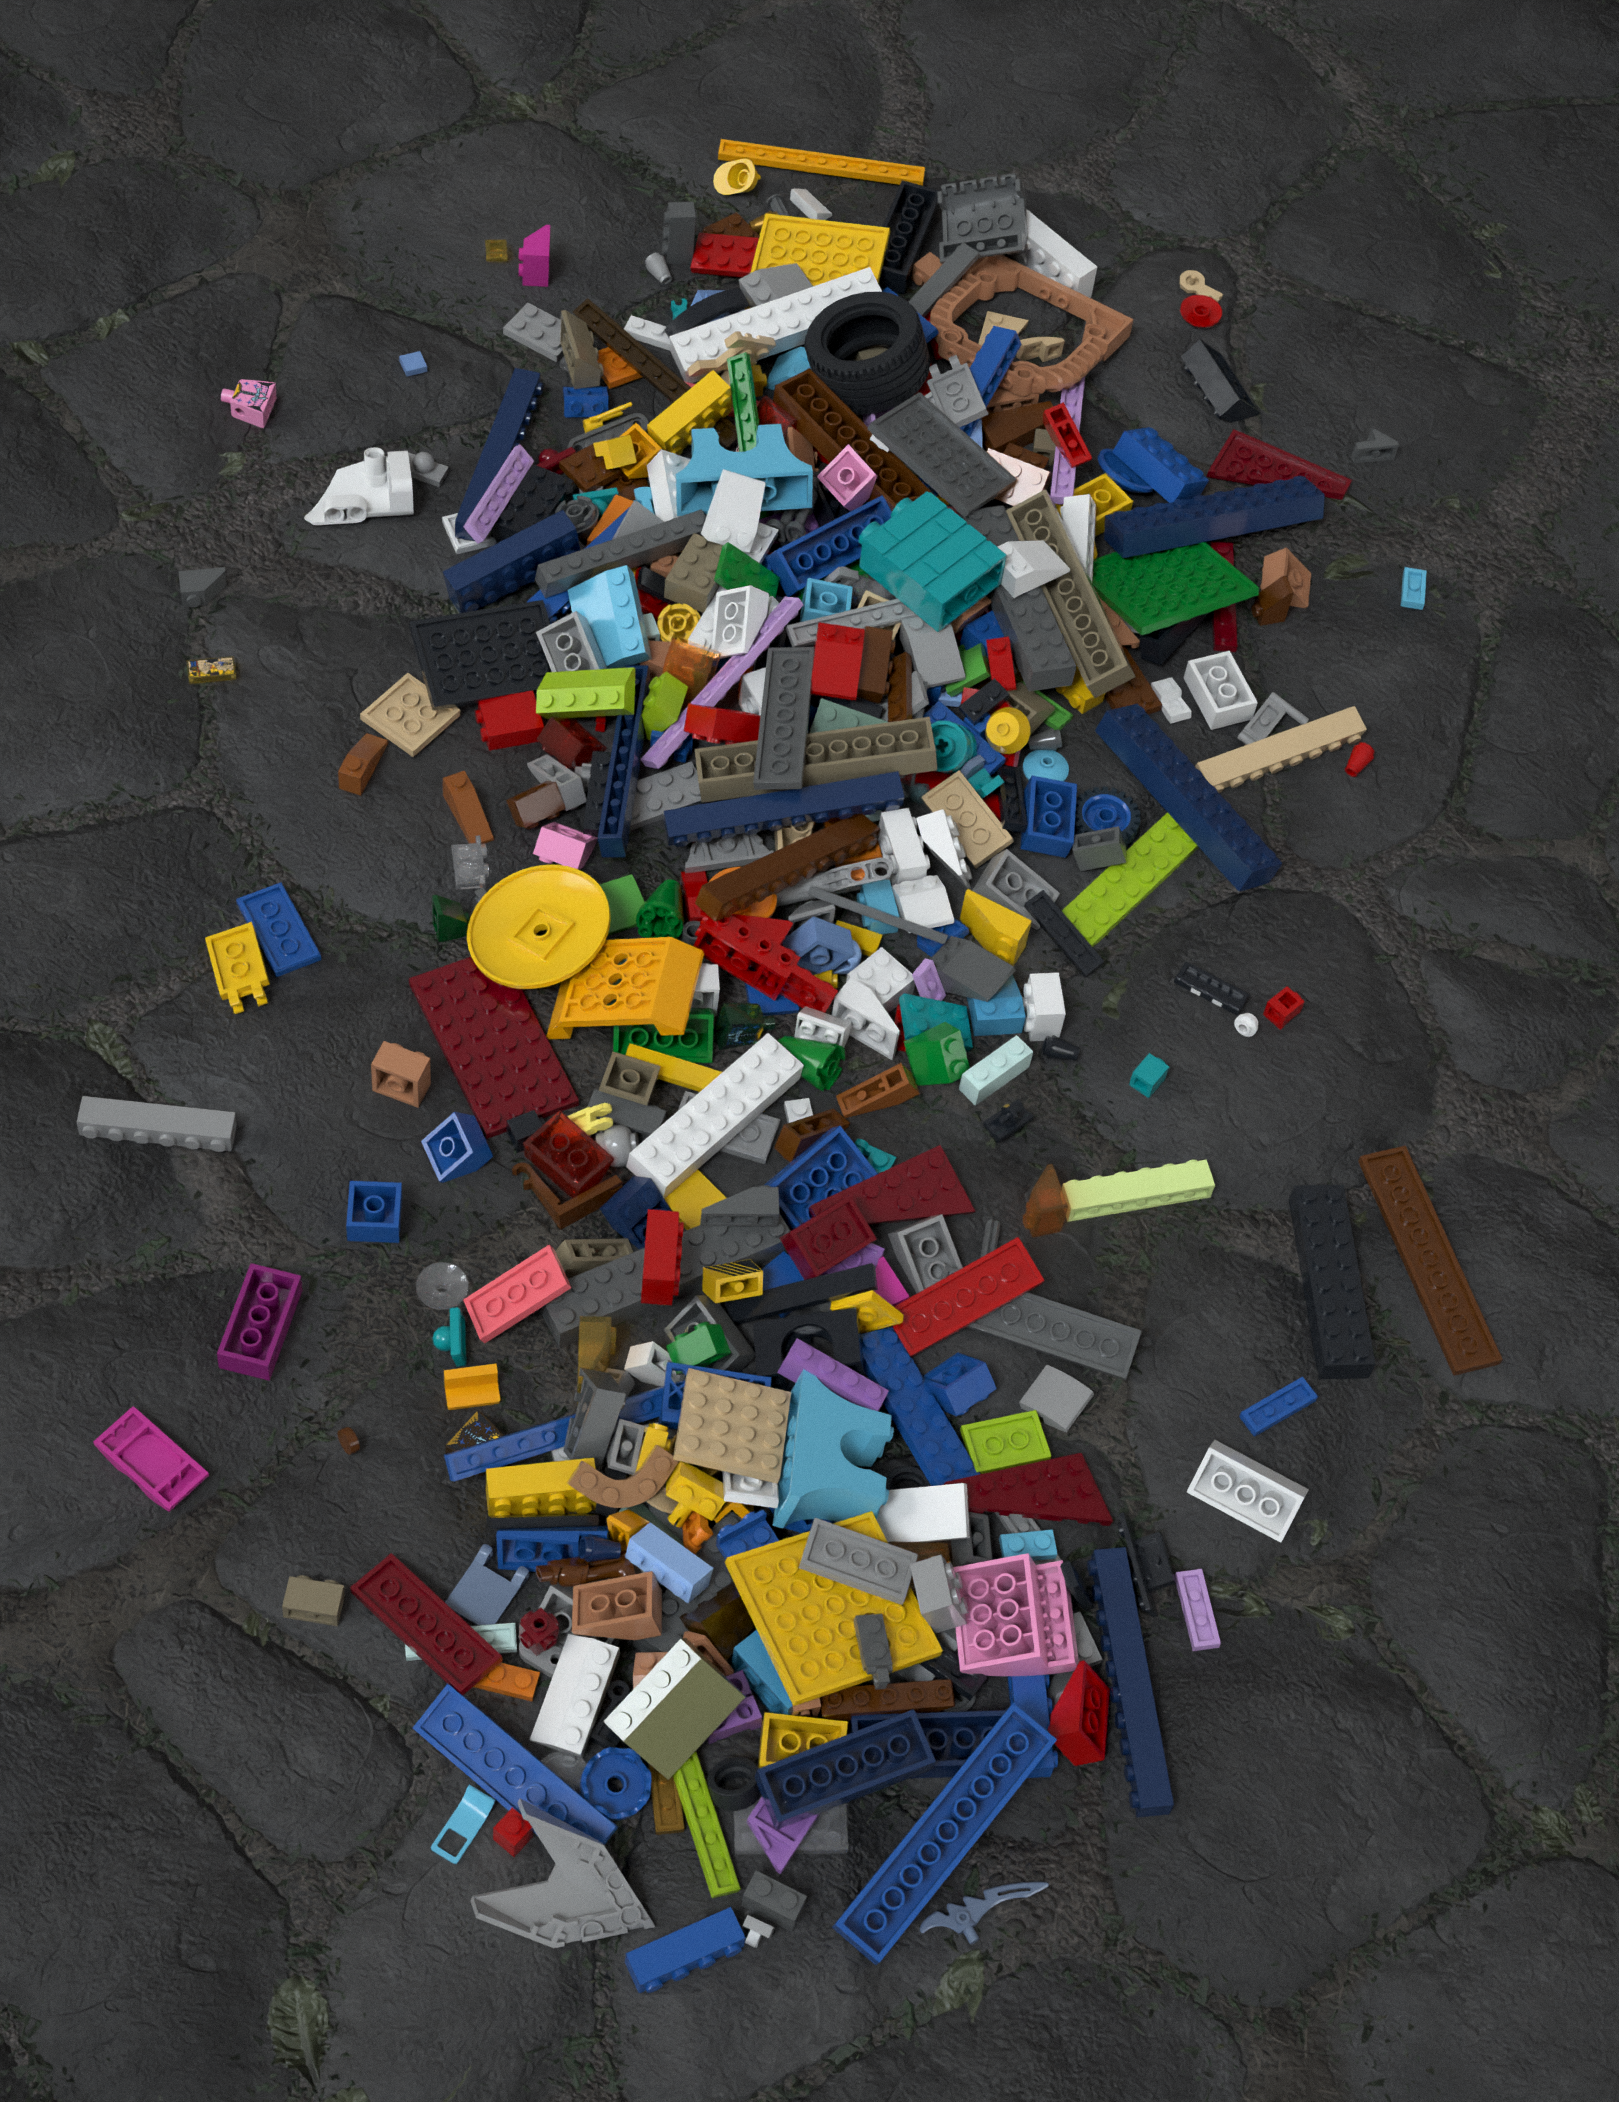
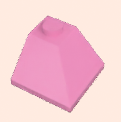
[817,444,877,511]

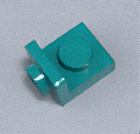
[967,768,1004,798]

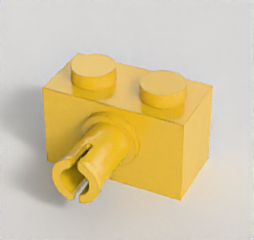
[666,1461,726,1528]

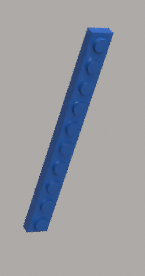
[444,1379,685,1481]

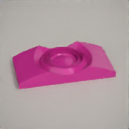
[93,1406,209,1512]

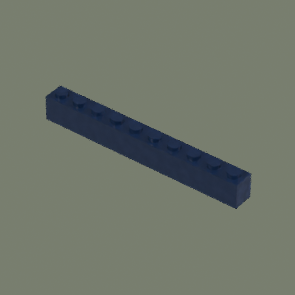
[455,368,544,543]
[598,665,651,857]
[663,771,904,847]
[1087,1547,1174,1818]

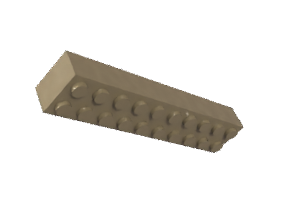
[1006,489,1136,698]
[695,717,937,803]

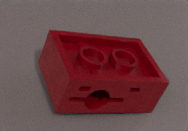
[779,1195,877,1280]

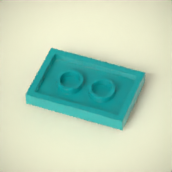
[899,993,973,1052]

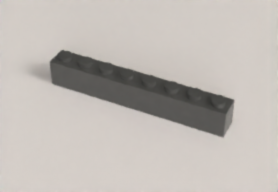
[535,509,706,598]

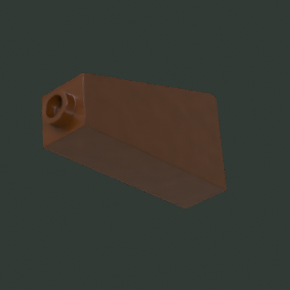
[980,401,1053,453]

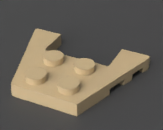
[687,331,776,377]

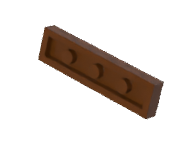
[888,652,912,722]

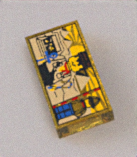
[186,656,236,684]

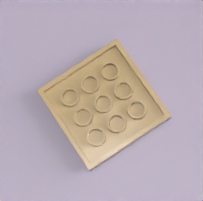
[673,1368,791,1484]

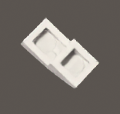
[1151,677,1192,724]

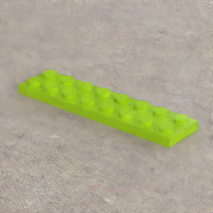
[1062,812,1199,947]

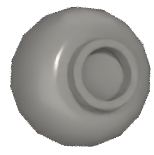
[596,1124,639,1168]

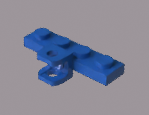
[923,701,1006,776]

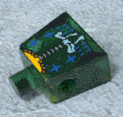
[713,1003,775,1050]

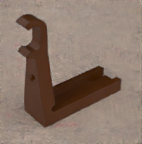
[512,1162,622,1230]

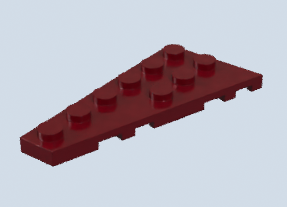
[1207,429,1352,500]
[808,1145,975,1225]
[943,1453,1113,1526]

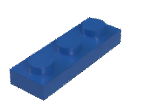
[1239,1377,1318,1437]

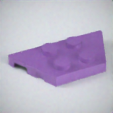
[747,1797,820,1874]

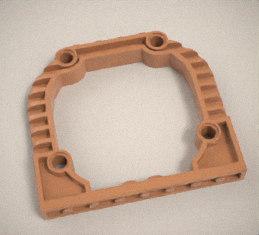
[930,255,1134,396]

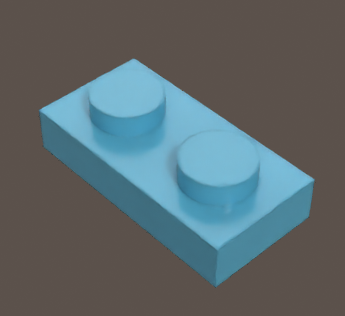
[1401,567,1427,610]
[999,1530,1057,1561]

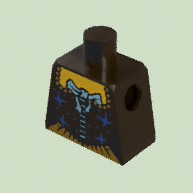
[445,1410,512,1476]

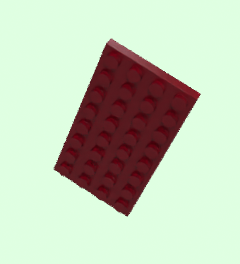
[409,957,579,1139]

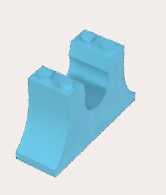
[676,424,813,516]
[773,1369,894,1528]

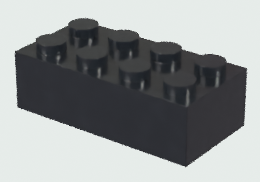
[491,464,574,543]

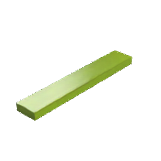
[673,1751,741,1898]

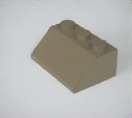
[560,310,603,389]

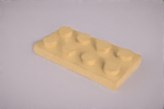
[921,770,1014,869]

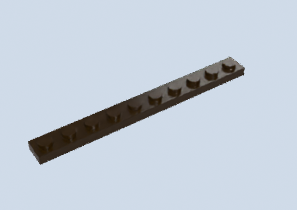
[572,298,738,450]

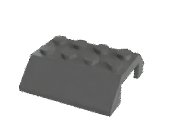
[938,173,1027,264]

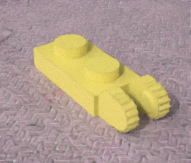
[551,1103,613,1149]

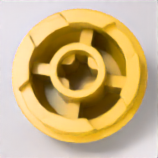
[657,604,701,643]
[985,707,1030,754]

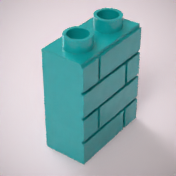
[859,491,1007,632]

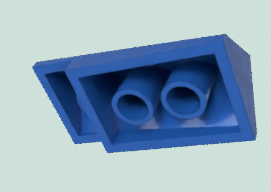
[496,1526,610,1572]

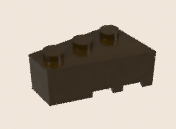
[679,1581,755,1660]

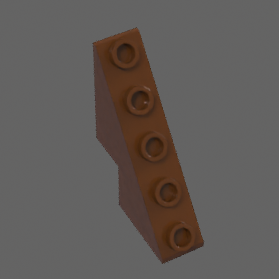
[820,1679,955,1728]

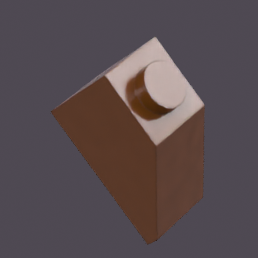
[1251,576,1294,626]

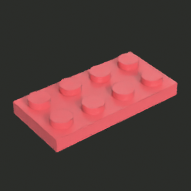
[463,1245,571,1343]

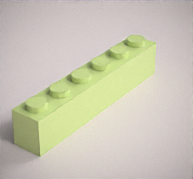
[1060,1159,1215,1222]

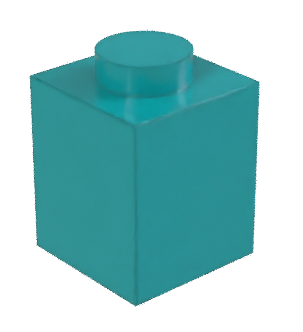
[1129,1053,1169,1098]

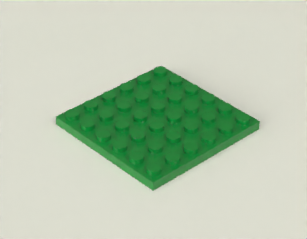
[1092,542,1259,635]

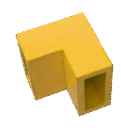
[593,435,637,469]

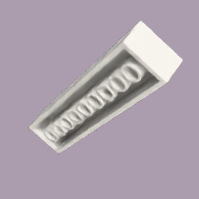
[669,267,882,383]

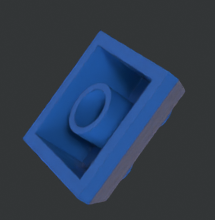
[421,1112,493,1183]
[923,1353,997,1416]

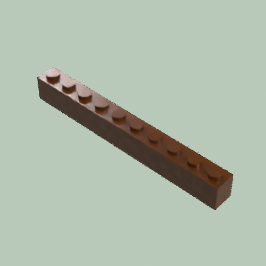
[695,813,880,922]

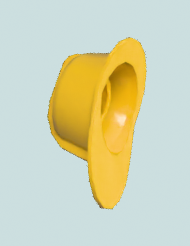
[713,158,761,195]

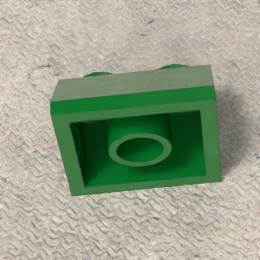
[904,1022,970,1086]

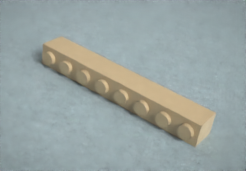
[1195,706,1367,793]

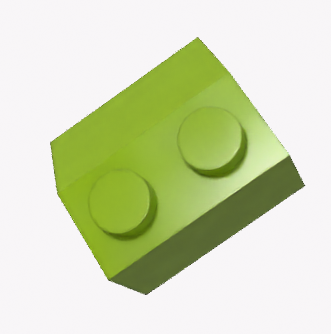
[642,671,688,741]

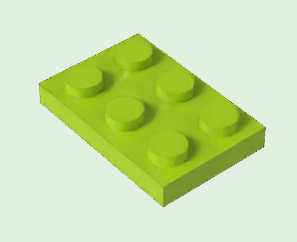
[960,1410,1051,1474]

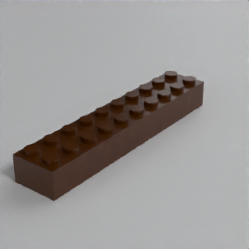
[773,368,934,511]

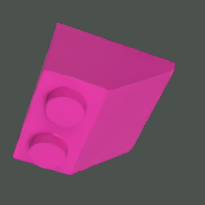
[518,225,550,287]

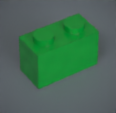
[666,1322,731,1375]

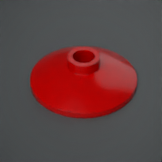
[1180,295,1222,327]

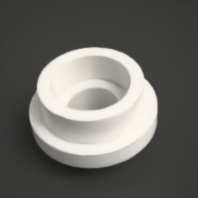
[1234,1013,1258,1037]

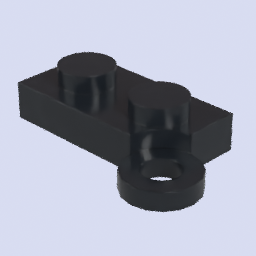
[590,1680,629,1749]

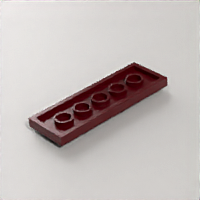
[350,1553,503,1695]

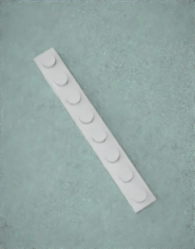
[682,522,778,662]

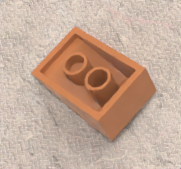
[572,1571,662,1640]

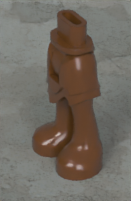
[536,1550,635,1587]

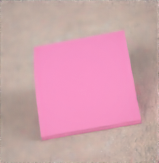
[953,1553,1079,1676]

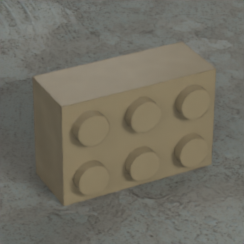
[664,533,723,613]

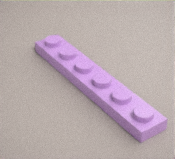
[463,445,534,544]

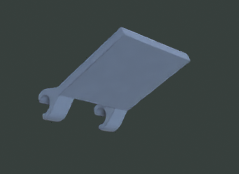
[445,1544,530,1626]

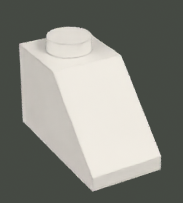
[624,1341,685,1387]

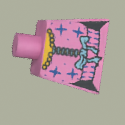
[221,379,277,428]

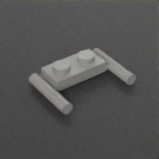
[1237,692,1309,745]

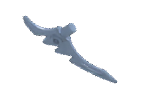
[920,1882,1049,1945]

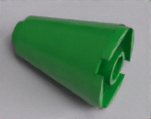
[777,1036,845,1092]

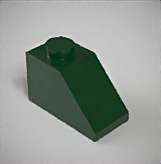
[432,895,470,943]

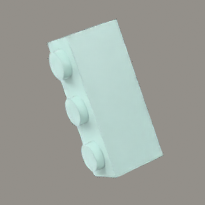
[959,1035,1033,1106]

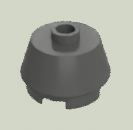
[555,496,599,541]

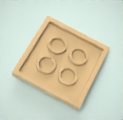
[360,673,460,757]

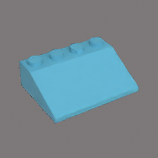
[567,565,652,669]

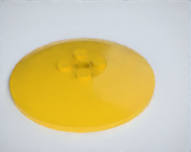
[467,865,611,989]

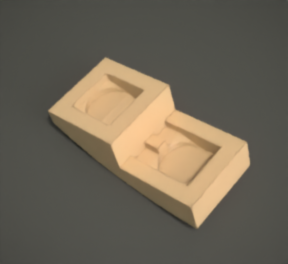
[1016,337,1064,362]

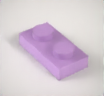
[912,958,946,1001]

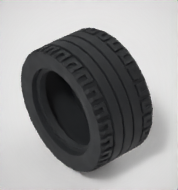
[804,291,930,415]

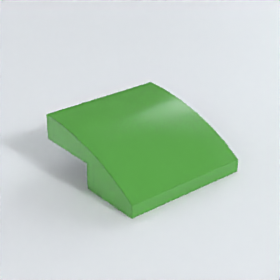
[945,643,991,697]
[600,874,644,936]

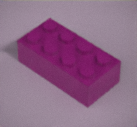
[217,1263,302,1381]

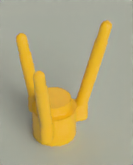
[583,402,632,433]

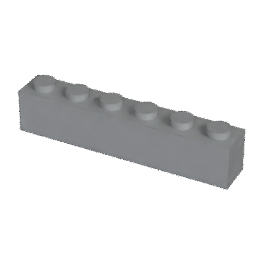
[77,1096,237,1152]

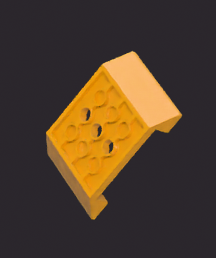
[546,937,704,1039]

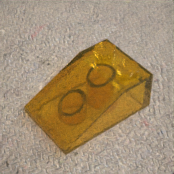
[577,1316,616,1406]

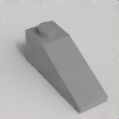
[527,754,587,811]

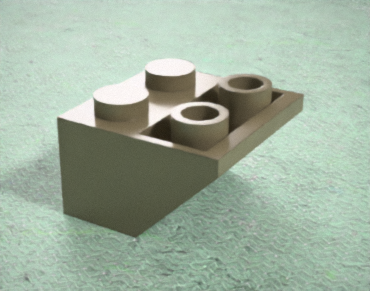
[1007,682,1055,735]

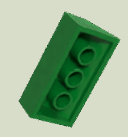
[613,1008,714,1063]

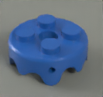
[580,1747,651,1821]

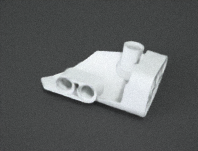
[304,447,414,525]

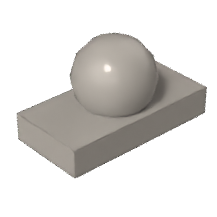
[408,452,449,487]

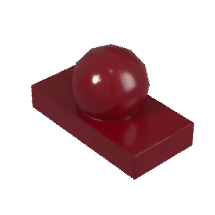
[537,446,576,475]

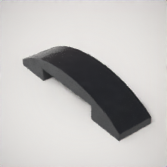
[665,288,750,338]

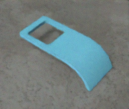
[431,1784,495,1864]

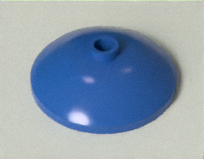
[1098,449,1154,493]

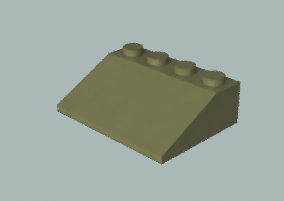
[603,1638,746,1780]

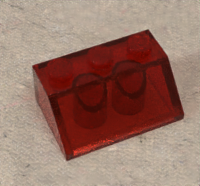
[523,1111,614,1198]

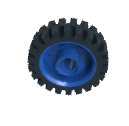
[1074,786,1141,849]

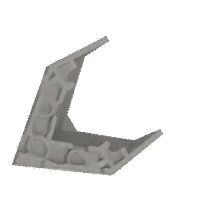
[470,1798,655,1948]

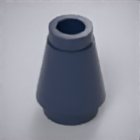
[578,1534,621,1562]

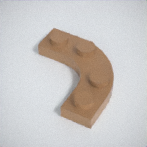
[567,1445,679,1508]

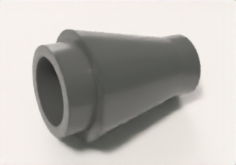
[1028,728,1062,751]

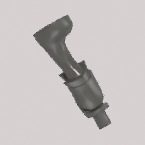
[766,477,820,543]

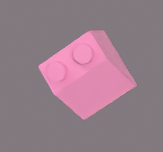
[533,822,598,870]

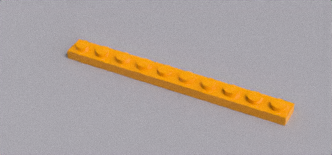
[718,139,925,186]

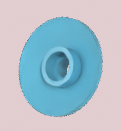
[1023,750,1069,781]

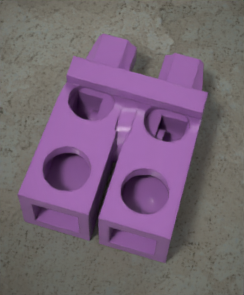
[707,1670,762,1744]

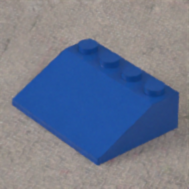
[764,1126,878,1230]

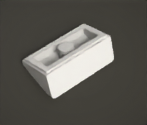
[790,189,832,220]

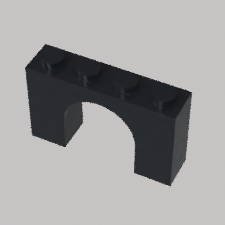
[753,1307,865,1388]

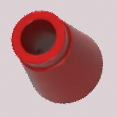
[1345,742,1374,777]

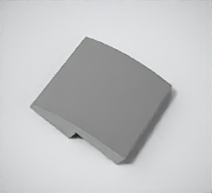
[1019,1365,1094,1433]

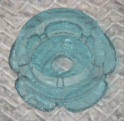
[910,783,930,805]

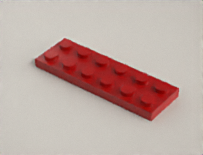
[892,1237,1045,1358]

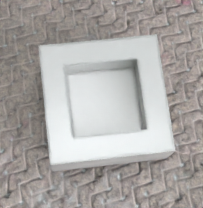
[784,1098,813,1123]

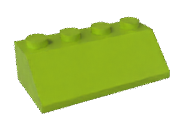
[536,667,635,719]

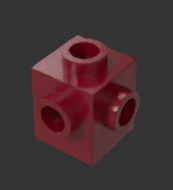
[518,1607,559,1656]

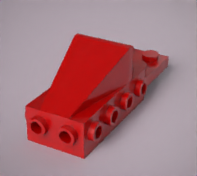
[693,914,838,1013]

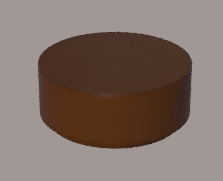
[338,1427,360,1455]

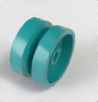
[931,721,977,774]

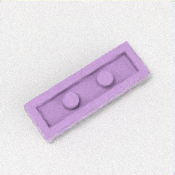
[1175,1569,1221,1651]

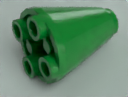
[636,879,684,939]

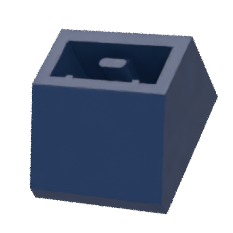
[599,1176,672,1250]

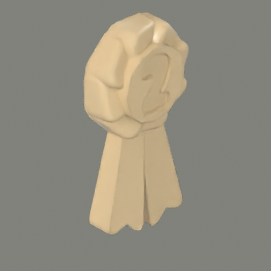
[1179,270,1223,302]

